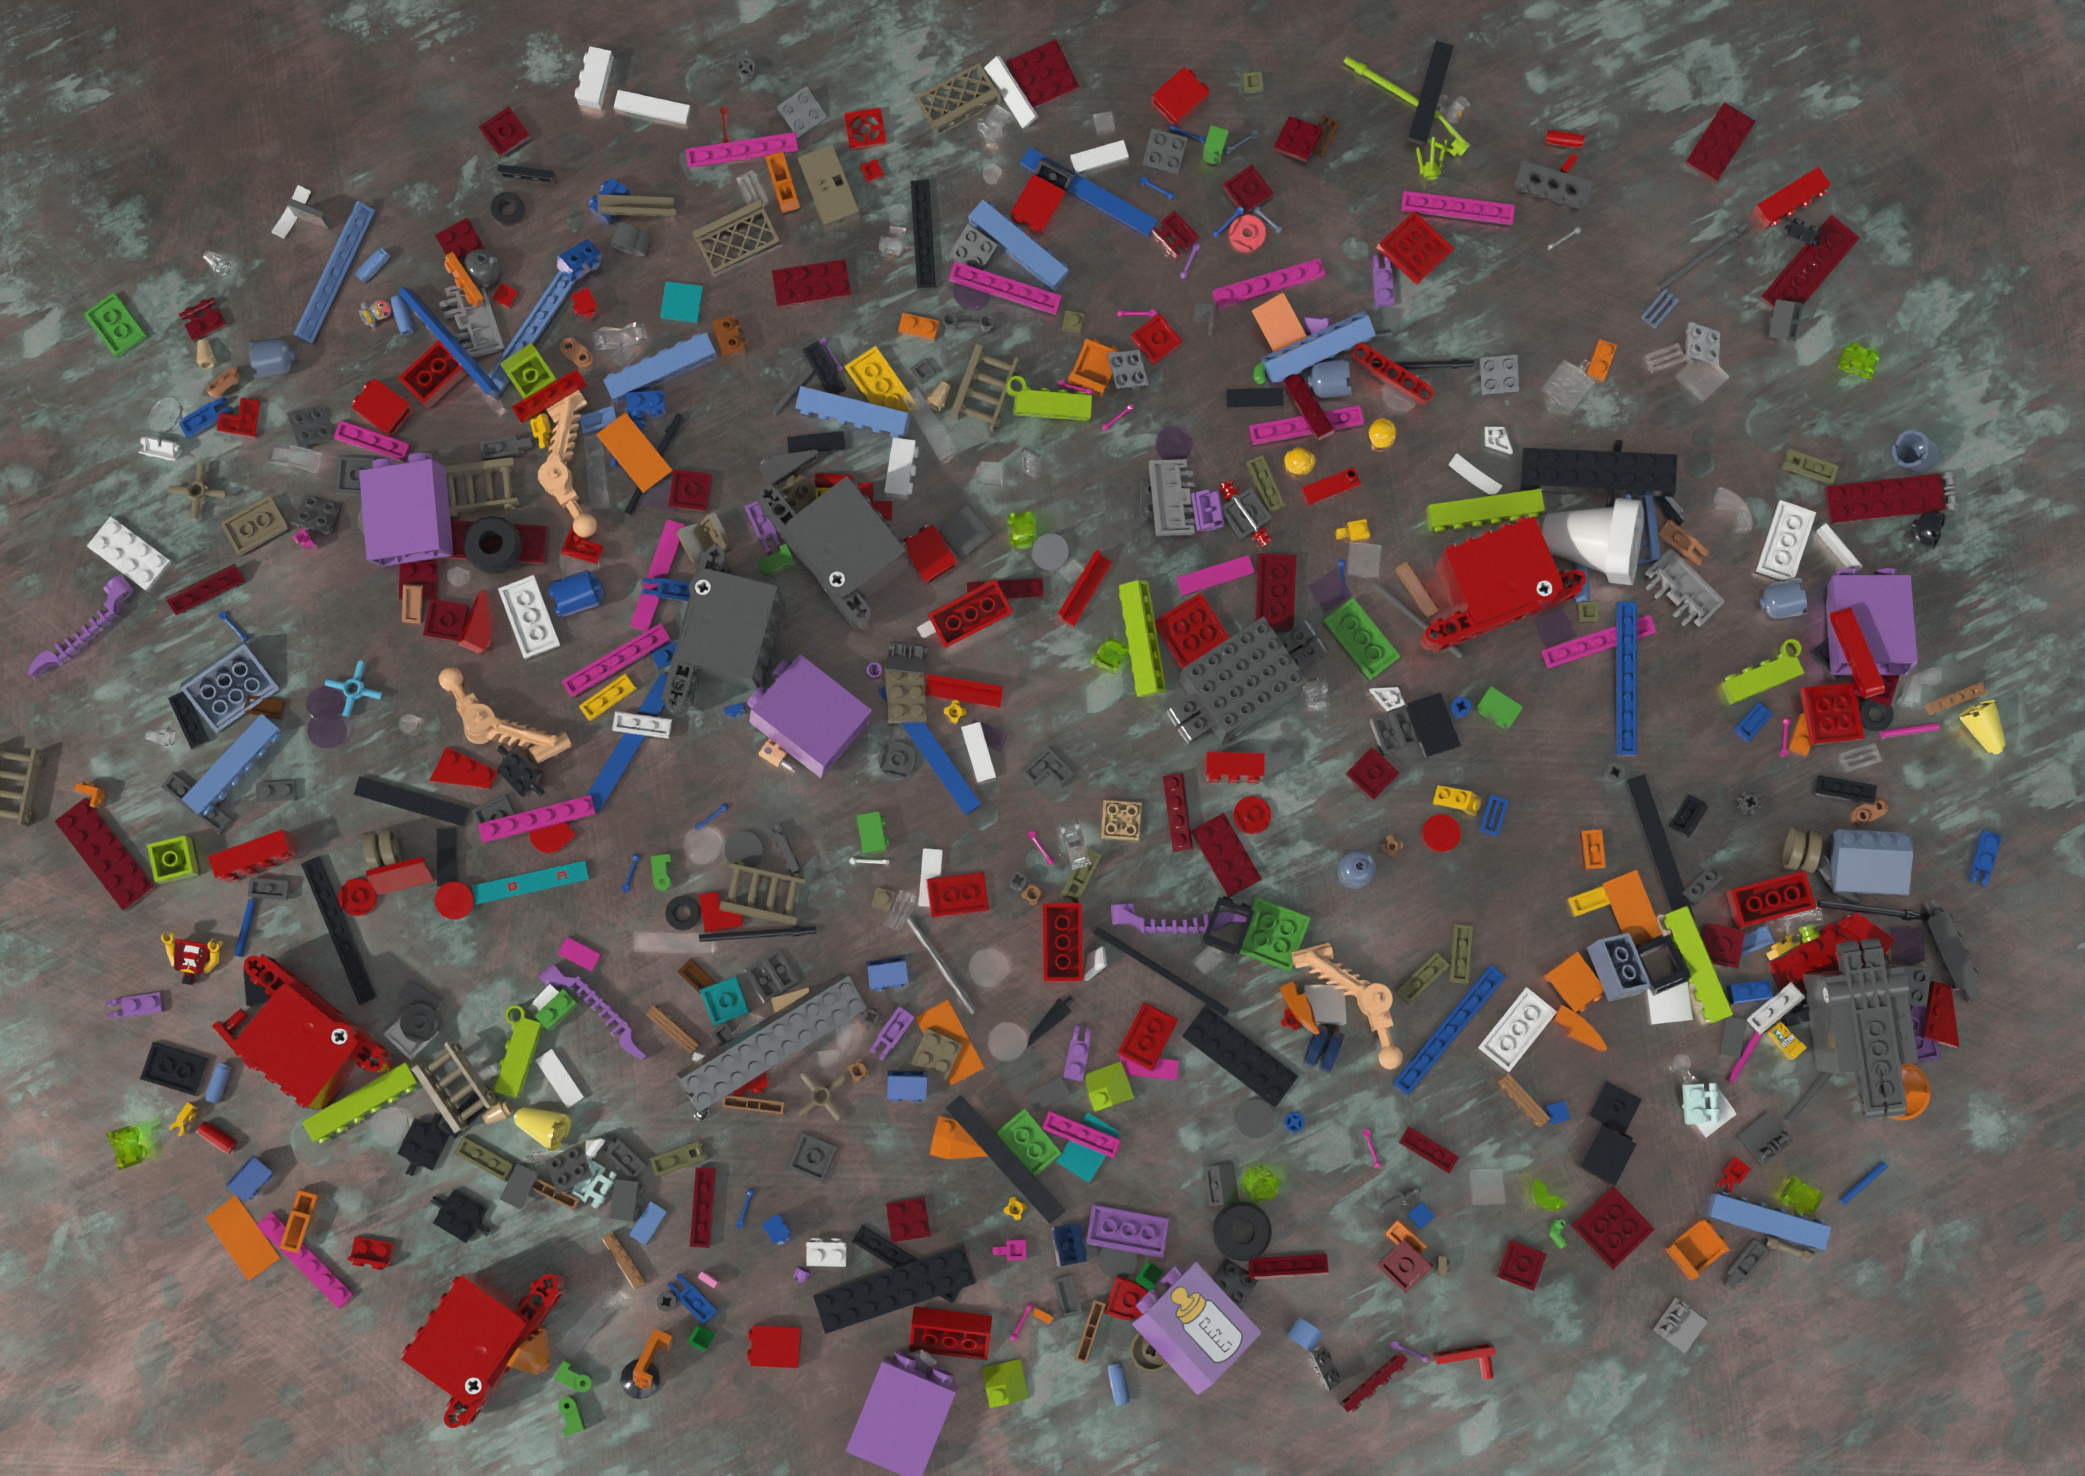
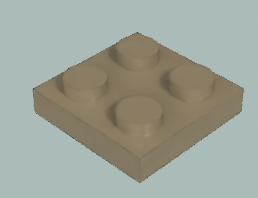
[911,1029,963,1080]

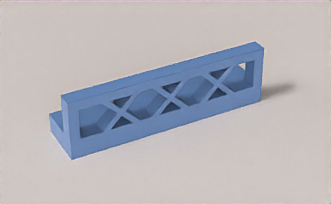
[1626,495,1660,564]

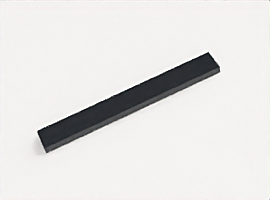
[1626,774,1695,920]
[301,856,378,1005]
[1093,927,1229,1017]
[945,1094,1065,1224]

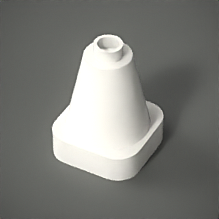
[1536,498,1644,585]

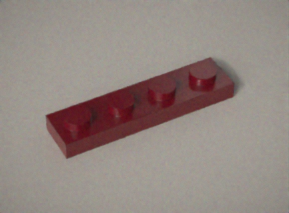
[1282,373,1334,441]
[166,563,245,615]
[967,578,1044,600]
[1163,773,1193,852]
[690,1167,716,1248]
[1248,1254,1329,1280]

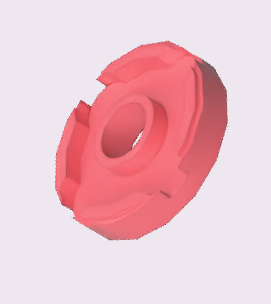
[1229,215,1266,252]

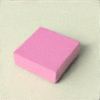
[697,1271,719,1288]

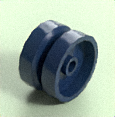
[1303,1024,1344,1074]

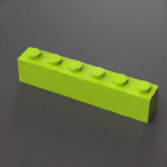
[1426,489,1545,533]
[1119,580,1167,698]
[1663,905,1734,1023]
[302,1062,420,1144]

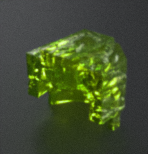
[1241,1165,1282,1204]

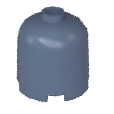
[249,339,295,379]
[1308,358,1352,398]
[1892,430,1939,472]
[1760,578,1807,619]
[1337,849,1377,889]

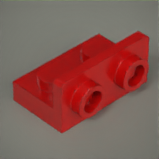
[347,1236,395,1270]

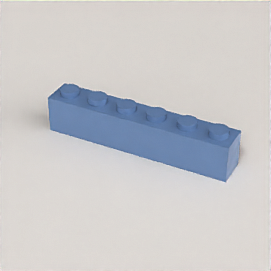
[968,200,1069,291]
[1261,311,1376,383]
[603,333,717,404]
[795,386,912,438]
[181,714,282,818]
[1706,1191,1831,1250]

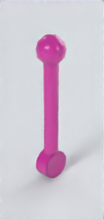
[1117,309,1156,318]
[1058,380,1093,395]
[1102,404,1135,431]
[1780,717,1791,757]
[1028,831,1054,865]
[1362,1129,1382,1168]
[1010,1303,1033,1341]

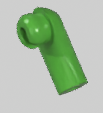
[1253,361,1267,385]
[1550,1219,1568,1249]

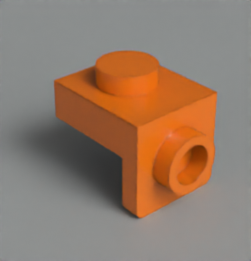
[74,781,105,809]

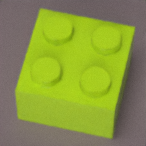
[500,343,556,399]
[147,835,199,884]

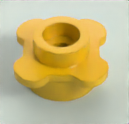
[944,700,967,723]
[1004,1197,1027,1220]

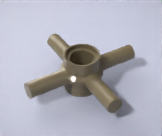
[169,463,227,520]
[797,1071,847,1121]

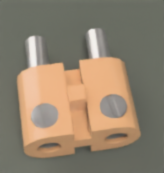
[759,738,795,771]

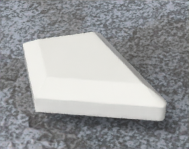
[1485,427,1513,455]
[1369,687,1405,712]
[1084,946,1107,981]
[581,1138,605,1163]
[908,1350,937,1372]

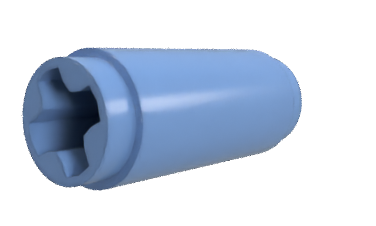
[355,247,390,283]
[390,295,414,335]
[1573,564,1590,604]
[205,1062,231,1104]
[1108,1363,1130,1405]

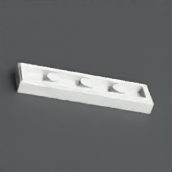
[984,56,1038,128]
[614,90,691,125]

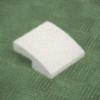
[1647,982,1693,1024]
[1303,985,1346,1025]
[1682,1082,1736,1138]

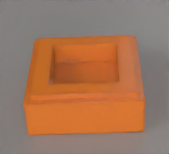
[1033,1307,1054,1324]

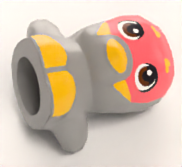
[359,299,392,327]

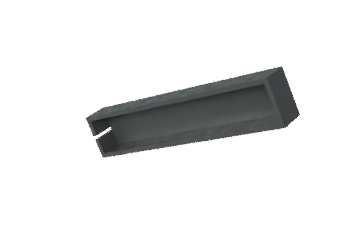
[675,972,867,1112]

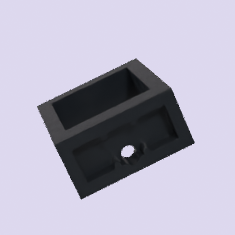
[1201,896,1255,957]
[1635,935,1690,996]

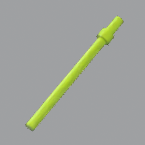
[1343,56,1442,119]

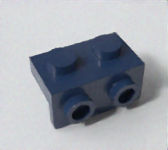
[1051,1223,1087,1267]

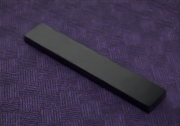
[1408,40,1454,146]
[910,180,936,290]
[353,776,470,827]
[852,1225,962,1304]

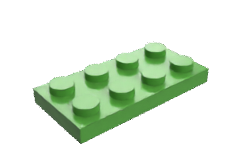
[1323,598,1401,681]

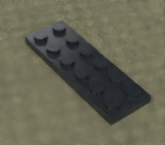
[1181,1006,1299,1108]

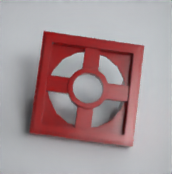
[844,107,887,151]

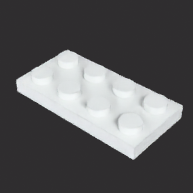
[1755,500,1816,581]
[87,516,171,592]
[498,575,561,660]
[1477,987,1557,1072]

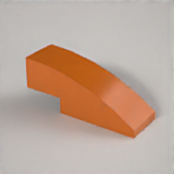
[765,151,800,213]
[1279,981,1319,1034]
[1552,1005,1607,1052]
[279,1188,318,1254]

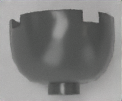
[462,249,500,288]

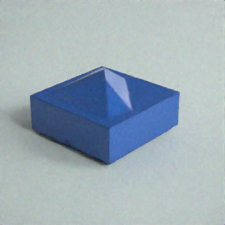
[724,703,746,718]

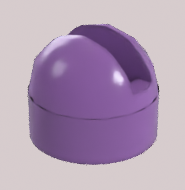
[866,662,882,678]
[794,1266,811,1283]

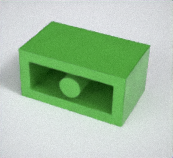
[1202,125,1229,164]
[1476,686,1523,729]
[856,811,890,855]
[535,989,580,1031]

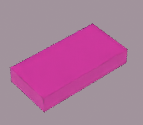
[558,937,601,972]

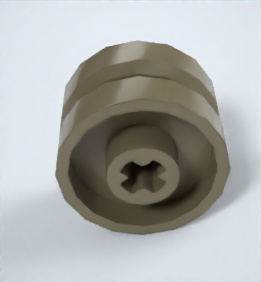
[362,827,401,870]
[1783,827,1822,873]
[1129,1332,1168,1373]

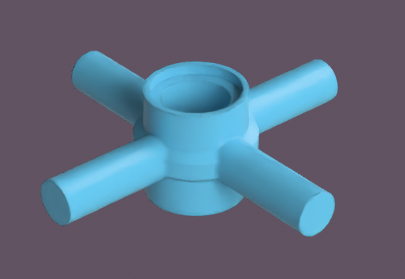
[325,660,383,717]

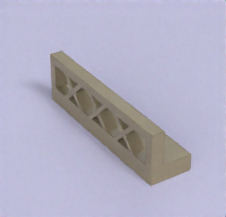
[598,195,676,217]

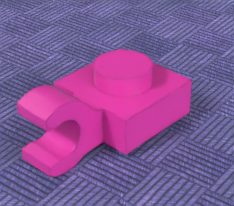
[293,528,318,551]
[992,1240,1026,1261]

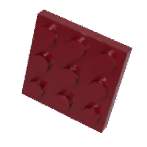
[1006,39,1080,110]
[1571,1186,1655,1270]

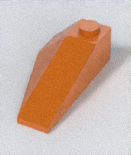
[930,1116,995,1159]
[507,1327,551,1375]

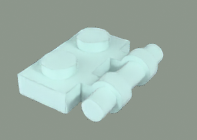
[1682,1082,1721,1125]
[572,1159,618,1209]

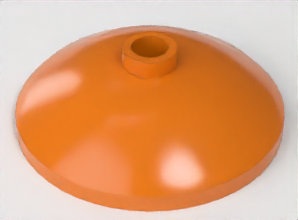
[1890,1064,1931,1120]

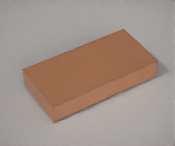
[402,584,423,624]

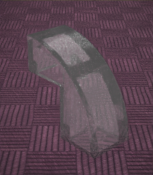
[591,322,648,351]
[267,444,322,473]
[1712,487,1752,534]
[1896,667,1942,706]
[1058,817,1091,870]
[818,1023,855,1068]
[443,1055,497,1083]

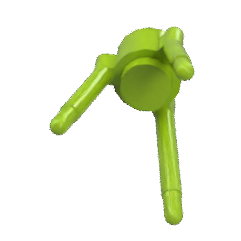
[1427,115,1470,156]
[1416,136,1448,180]

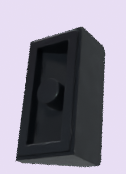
[1034,158,1076,192]
[1669,795,1708,839]

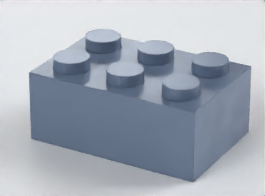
[1587,933,1652,1002]

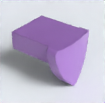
[1304,315,1333,336]

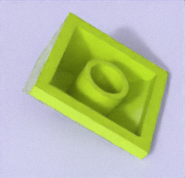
[1085,1061,1135,1112]
[982,1359,1029,1408]

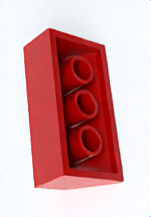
[909,1306,993,1360]

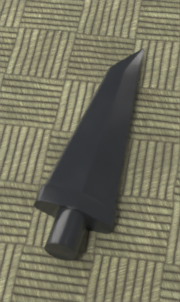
[1655,496,1686,526]
[1027,995,1075,1048]

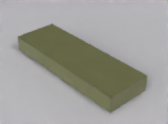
[1246,455,1286,513]
[1449,923,1474,984]
[1395,951,1451,1005]
[454,1136,516,1182]

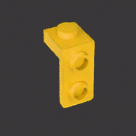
[1433,785,1481,816]

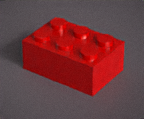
[398,340,468,409]
[1204,752,1265,785]

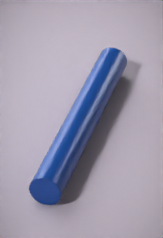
[234,899,256,957]
[1839,1161,1888,1206]

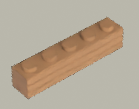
[1395,562,1439,619]
[1925,682,1988,716]
[646,1005,700,1055]
[1498,1073,1550,1127]
[722,1095,785,1115]
[531,1178,580,1210]
[602,1231,646,1290]
[1075,1300,1106,1364]

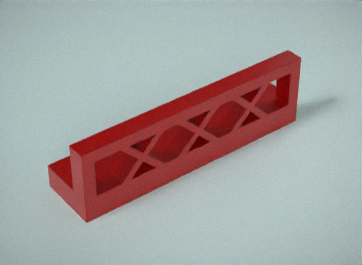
[511,369,587,423]
[1057,549,1112,628]
[925,674,1003,709]

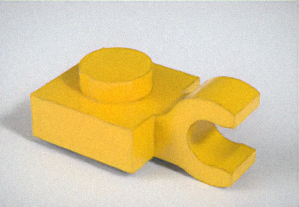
[530,414,552,449]
[1335,519,1370,542]
[1766,932,1801,960]
[169,1102,199,1137]

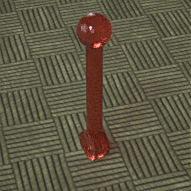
[720,107,729,143]

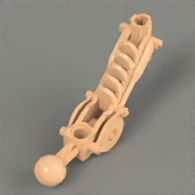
[538,390,597,537]
[439,667,571,764]
[1291,943,1403,1070]

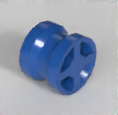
[1450,697,1471,718]
[1284,1112,1304,1132]

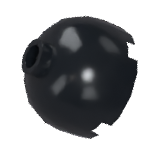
[1911,511,1946,550]

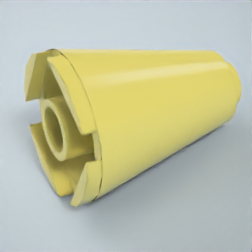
[1959,699,2006,755]
[514,1107,571,1152]

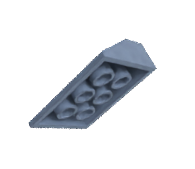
[180,639,280,733]
[1828,829,1913,896]

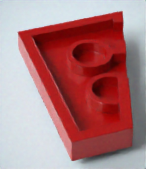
[429,747,499,789]
[1921,981,1959,1048]

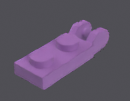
[1372,255,1395,307]
[744,500,781,554]
[106,992,163,1018]
[869,1006,915,1061]
[1063,1024,1092,1081]

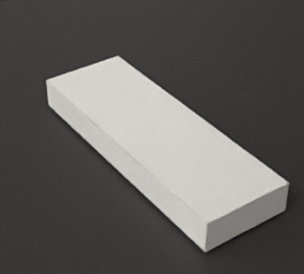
[1070,140,1129,174]
[1816,523,1862,570]
[612,711,673,739]
[961,722,997,782]
[919,848,943,907]
[1746,982,1805,1035]
[536,1049,585,1109]

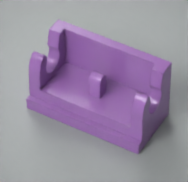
[1191,489,1225,532]

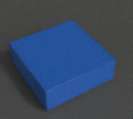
[1545,1101,1571,1125]
[1407,1202,1435,1230]

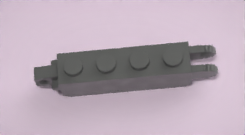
[1922,899,1980,1002]

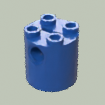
[548,570,604,617]

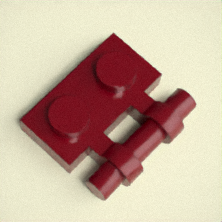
[1151,210,1200,259]
[179,297,228,343]

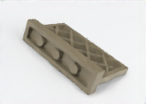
[914,63,1001,137]
[692,200,780,274]

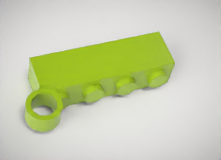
[1006,376,1092,421]
[1721,639,1804,705]
[493,1005,543,1099]

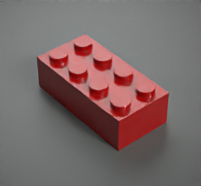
[927,577,1013,648]
[208,829,299,884]
[1726,871,1816,929]
[1043,903,1083,983]

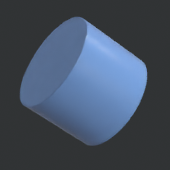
[1287,1317,1324,1353]

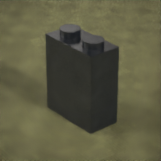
[1577,1123,1637,1186]

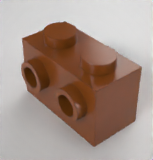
[712,315,748,361]

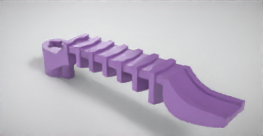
[27,574,134,679]
[1111,904,1246,934]
[538,963,648,1060]

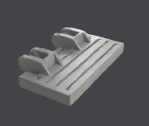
[439,285,504,358]
[1148,459,1196,536]
[1645,548,1725,627]

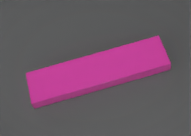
[334,420,412,463]
[1176,555,1255,597]
[1042,1111,1122,1158]

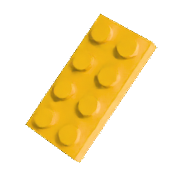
[844,346,918,413]

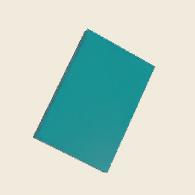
[1056,1112,1120,1183]

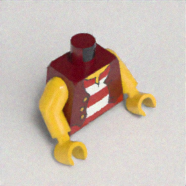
[161,931,223,985]

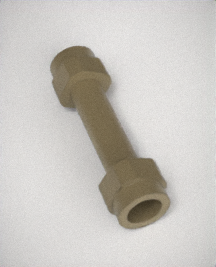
[1765,1235,1814,1263]

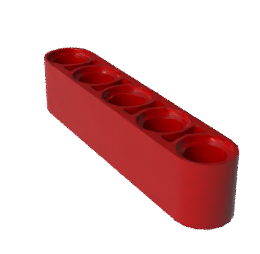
[1351,344,1434,405]
[1829,607,1885,699]

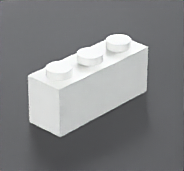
[575,46,614,110]
[884,437,919,500]

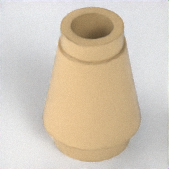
[196,339,216,369]
[927,382,951,411]
[482,1100,513,1124]

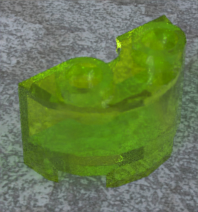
[1836,343,1879,381]
[1007,511,1036,550]
[1091,637,1129,675]
[106,1126,147,1170]
[1779,1175,1825,1216]
[1530,1178,1567,1211]

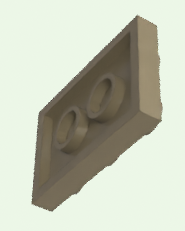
[220,495,289,557]
[884,666,927,723]

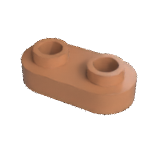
[560,338,594,369]
[206,367,241,397]
[1851,797,1888,826]

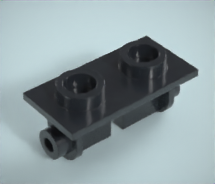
[1784,217,1825,246]
[1780,1000,1810,1027]

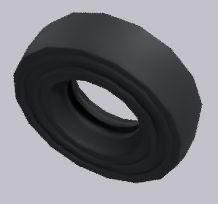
[490,192,525,226]
[1859,699,1894,732]
[665,896,700,931]

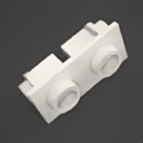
[138,436,182,461]

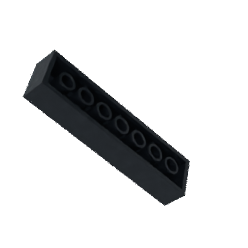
[1520,448,1677,497]
[813,1244,977,1334]

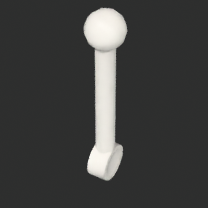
[849,857,890,865]

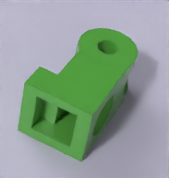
[758,544,795,576]
[651,854,673,891]
[554,1360,593,1392]
[558,1396,586,1436]

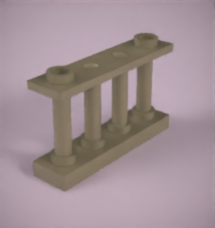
[951,344,1021,432]
[445,457,521,517]
[0,745,43,827]
[719,861,806,926]
[412,1040,498,1133]

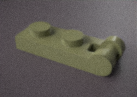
[1781,449,1839,485]
[1060,847,1102,903]
[650,1140,708,1177]

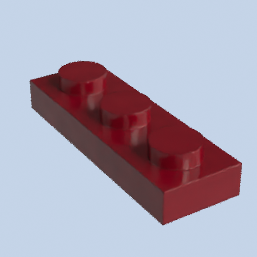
[1398,1126,1459,1174]

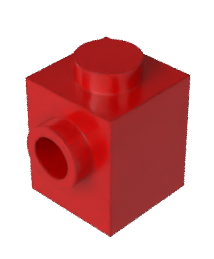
[571,287,600,320]

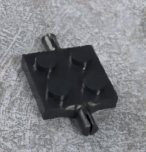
[496,744,545,797]
[397,1112,451,1177]
[430,1189,491,1244]

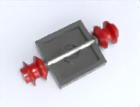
[1219,480,1273,548]

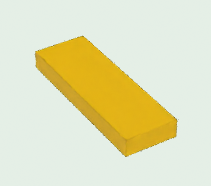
[579,673,637,722]

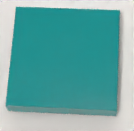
[660,281,703,324]
[699,976,749,1026]

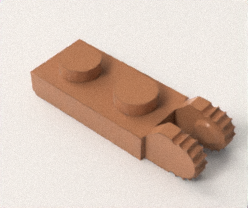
[1657,520,1709,565]

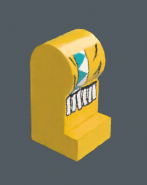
[1767,1022,1807,1060]

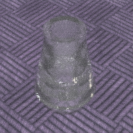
[203,249,231,275]
[145,727,176,746]

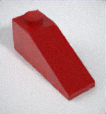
[458,590,491,654]

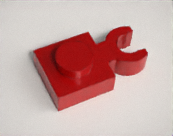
[1717,1156,1751,1193]

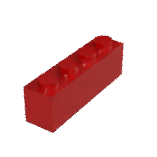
[1753,166,1831,229]

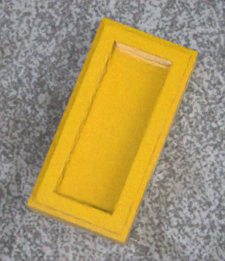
[1568,886,1610,917]

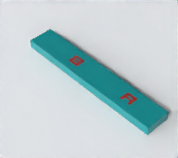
[472,861,590,905]

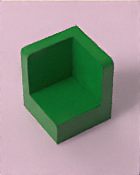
[1135,1260,1163,1290]
[687,1324,717,1352]

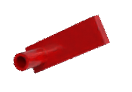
[1301,467,1361,506]
[212,1008,254,1070]
[1433,1343,1496,1379]

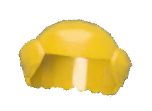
[1368,418,1397,448]
[1284,447,1316,476]

